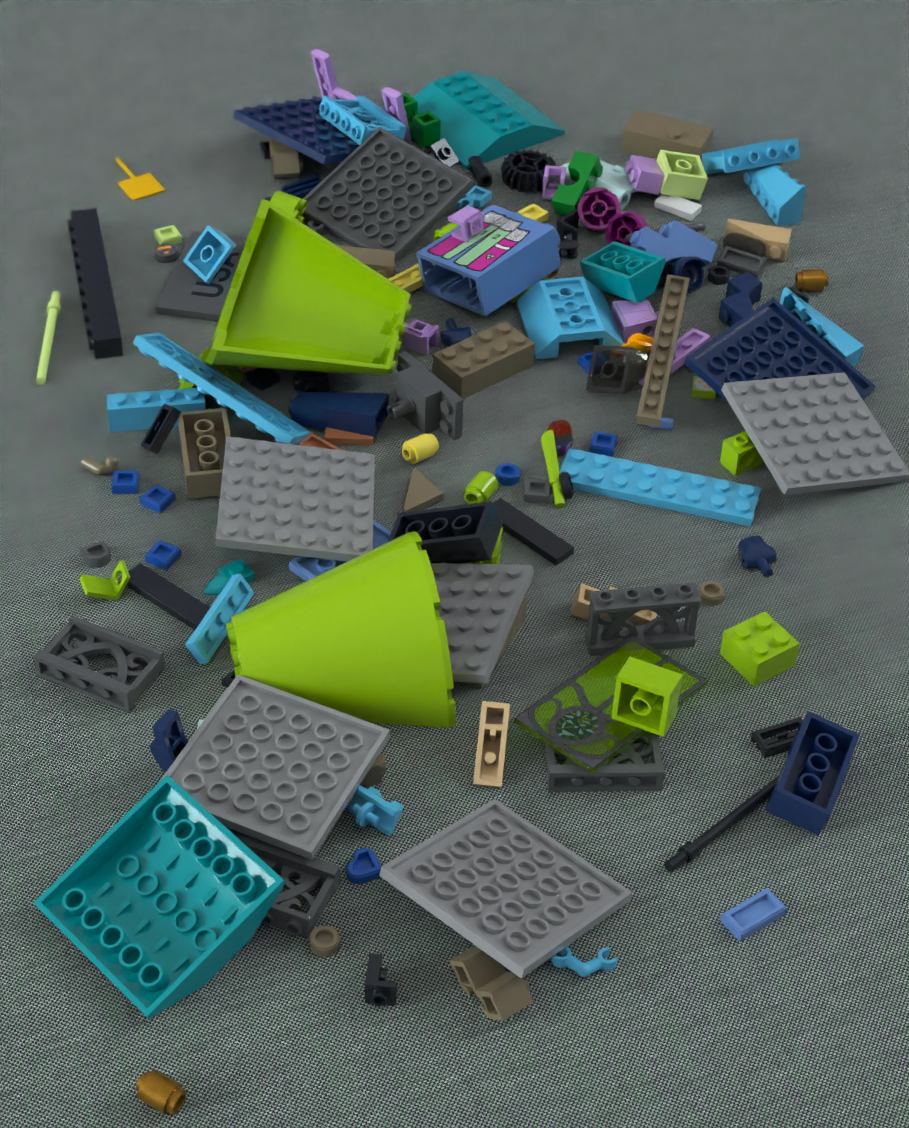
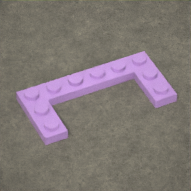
[311,48,412,143]

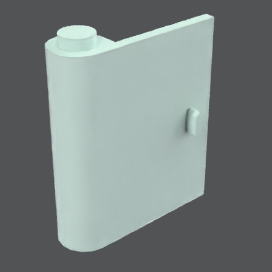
[557,160,638,210]

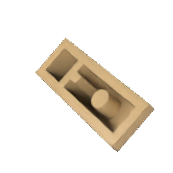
[725,218,792,262]
[473,701,510,788]

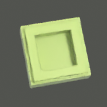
[154,225,183,245]

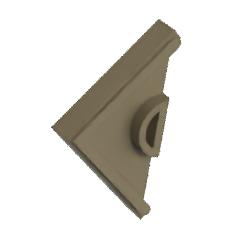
[403,469,443,512]

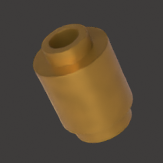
[795,269,829,292]
[135,1069,187,1115]

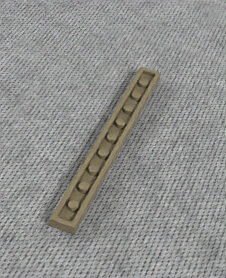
[636,274,690,427]

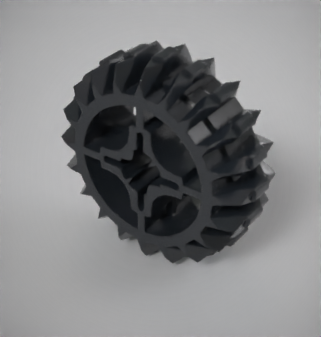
[501,150,556,193]

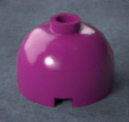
[578,188,620,232]
[605,211,649,246]

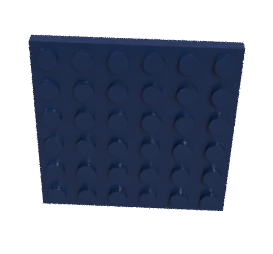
[233,97,359,164]
[684,298,876,403]

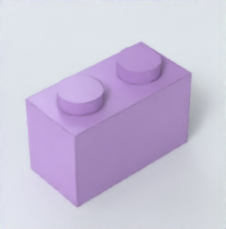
[625,155,665,195]

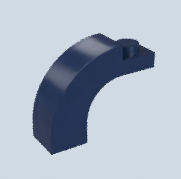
[149,709,188,773]

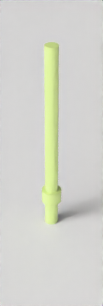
[36,291,61,385]

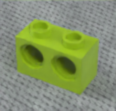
[720,431,765,476]

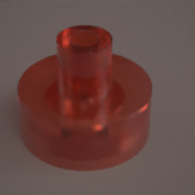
[547,419,572,438]

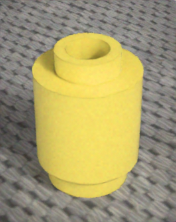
[402,433,439,464]

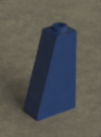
[289,392,389,438]

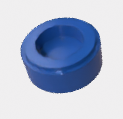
[496,463,520,486]

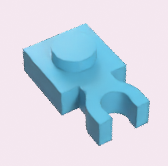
[456,185,492,210]

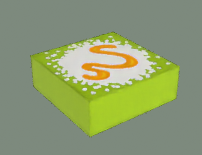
[692,376,716,399]

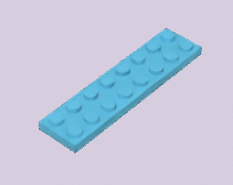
[132,332,312,445]
[560,448,761,527]

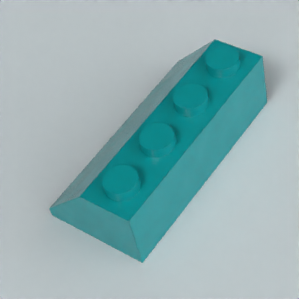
[579,241,666,303]

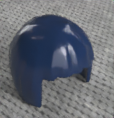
[670,256,707,293]

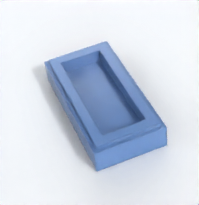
[720,888,787,941]

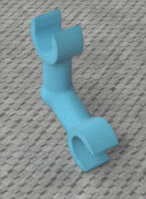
[551,946,618,977]

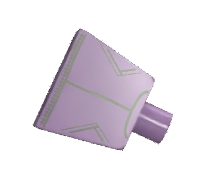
[611,300,659,344]

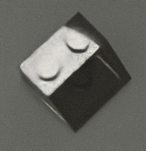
[585,345,648,394]

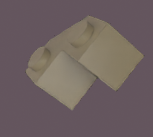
[269,138,303,179]
[449,945,533,1021]

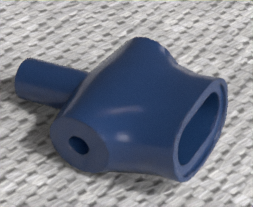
[440,318,472,347]
[738,536,777,578]

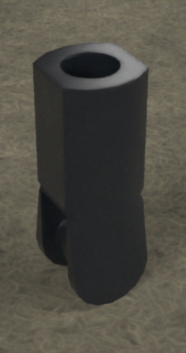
[468,156,492,187]
[558,240,579,259]

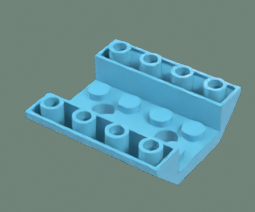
[516,277,624,359]

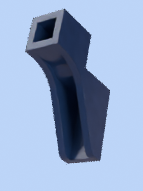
[719,272,763,327]

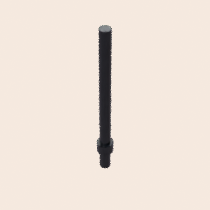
[665,776,778,872]

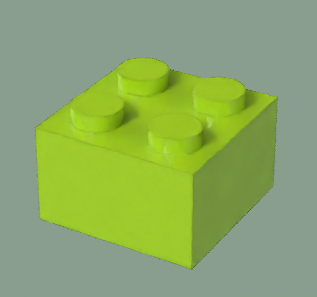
[720,611,800,687]
[611,656,683,737]

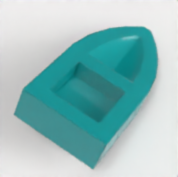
[203,558,255,595]

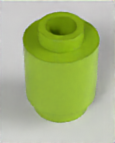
[464,471,498,504]

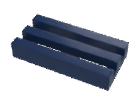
[281,175,323,199]

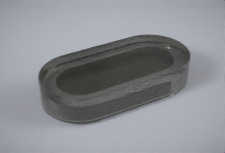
[723,232,766,257]

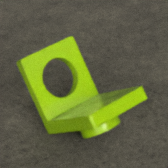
[80,560,130,601]

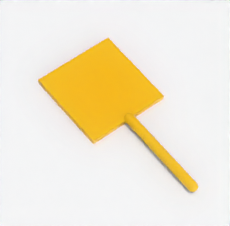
[115,158,166,201]

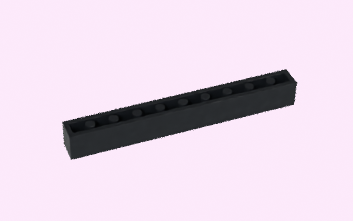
[67,208,123,359]

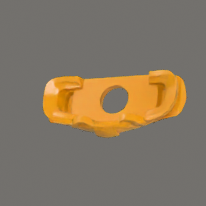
[609,333,653,360]

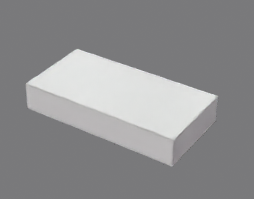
[654,195,702,221]

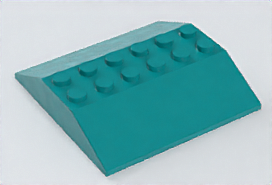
[413,71,565,170]
[33,775,286,1019]

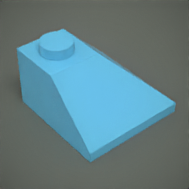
[183,225,236,284]

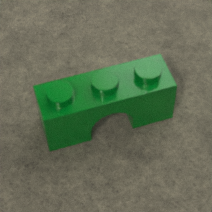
[402,93,441,147]
[551,151,603,215]

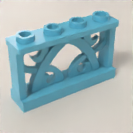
[319,96,407,145]
[702,138,800,174]

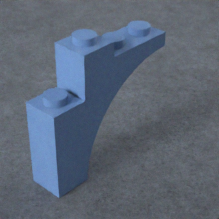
[630,220,718,268]

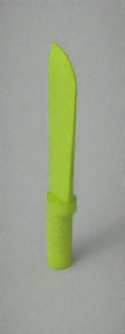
[541,430,565,508]

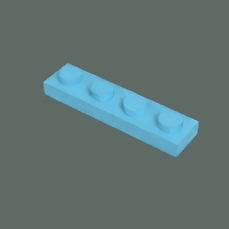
[185,573,254,665]

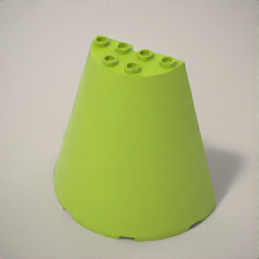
[206,198,412,376]
[226,531,456,728]

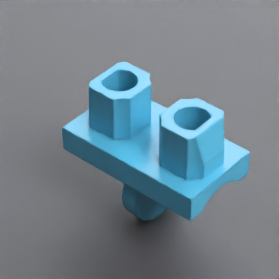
[347,785,403,836]

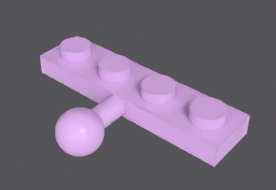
[633,328,711,385]

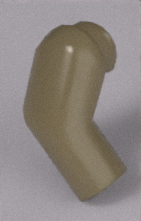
[81,456,119,475]

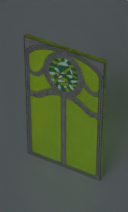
[514,634,708,773]

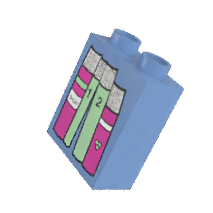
[417,205,561,316]

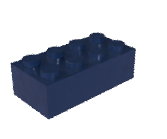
[765,711,860,836]

